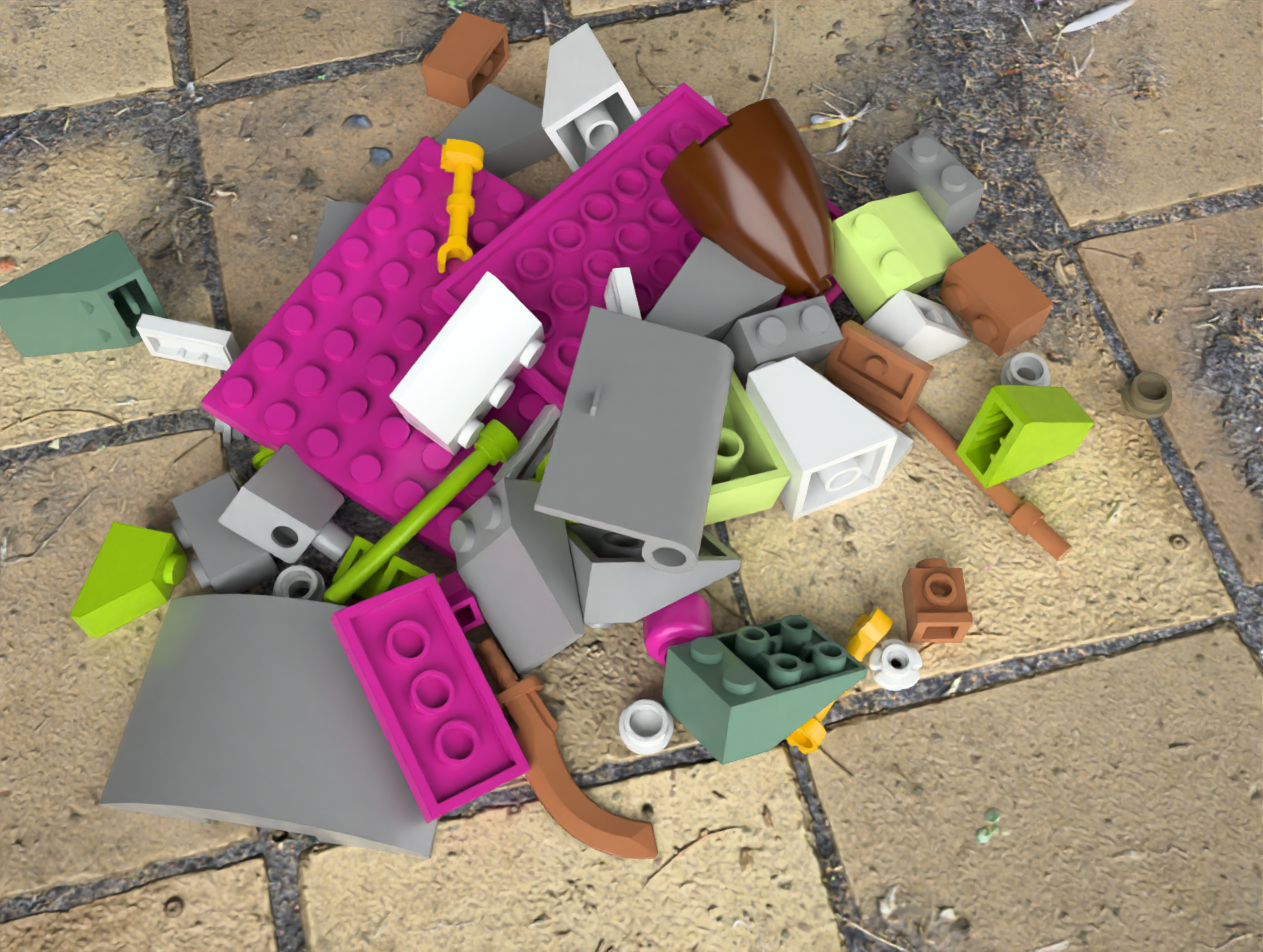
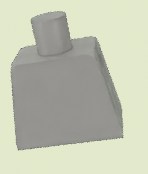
[218,443,354,563]

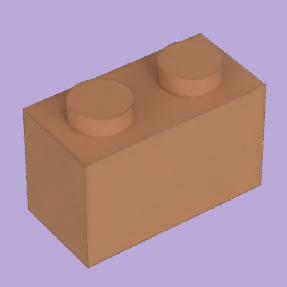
[422,11,510,108]
[938,242,1054,357]

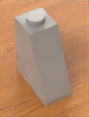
[434,83,558,179]
[645,236,786,342]

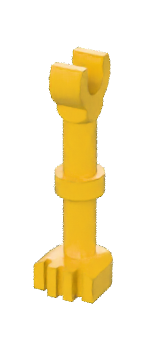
[437,138,484,273]
[785,607,893,754]

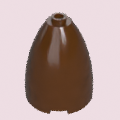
[660,98,835,300]

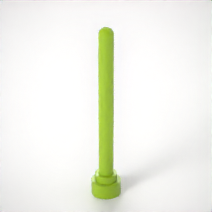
[323,419,520,605]

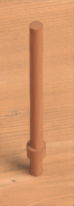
[907,403,1072,561]

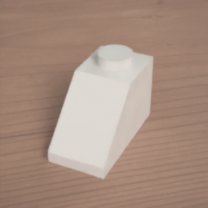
[862,289,971,362]

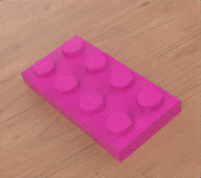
[330,573,531,824]

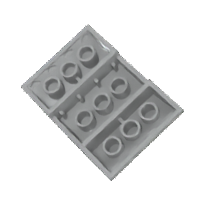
[99,594,477,859]

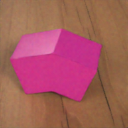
[440,570,485,633]

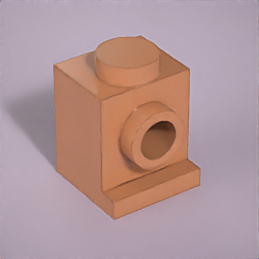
[902,558,973,643]

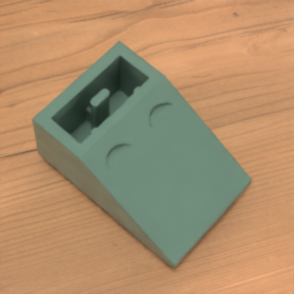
[0,231,168,357]
[661,614,868,765]

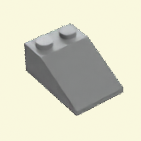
[450,477,585,674]
[565,522,741,629]

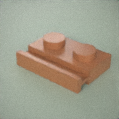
[823,320,934,430]

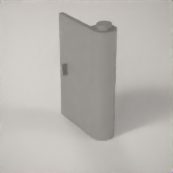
[534,305,735,573]

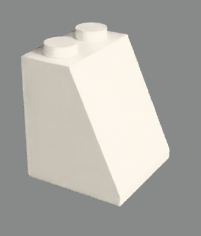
[541,23,642,173]
[745,356,898,520]

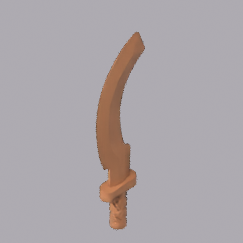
[475,638,658,859]

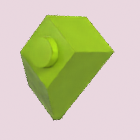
[69,521,188,638]

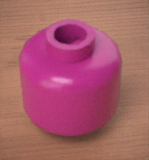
[642,592,714,666]

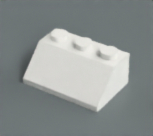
[389,271,546,456]

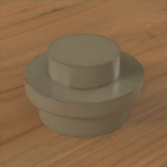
[1121,372,1172,419]

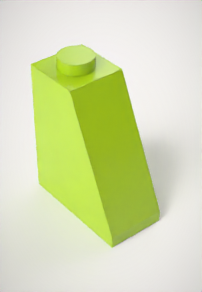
[956,384,1095,489]

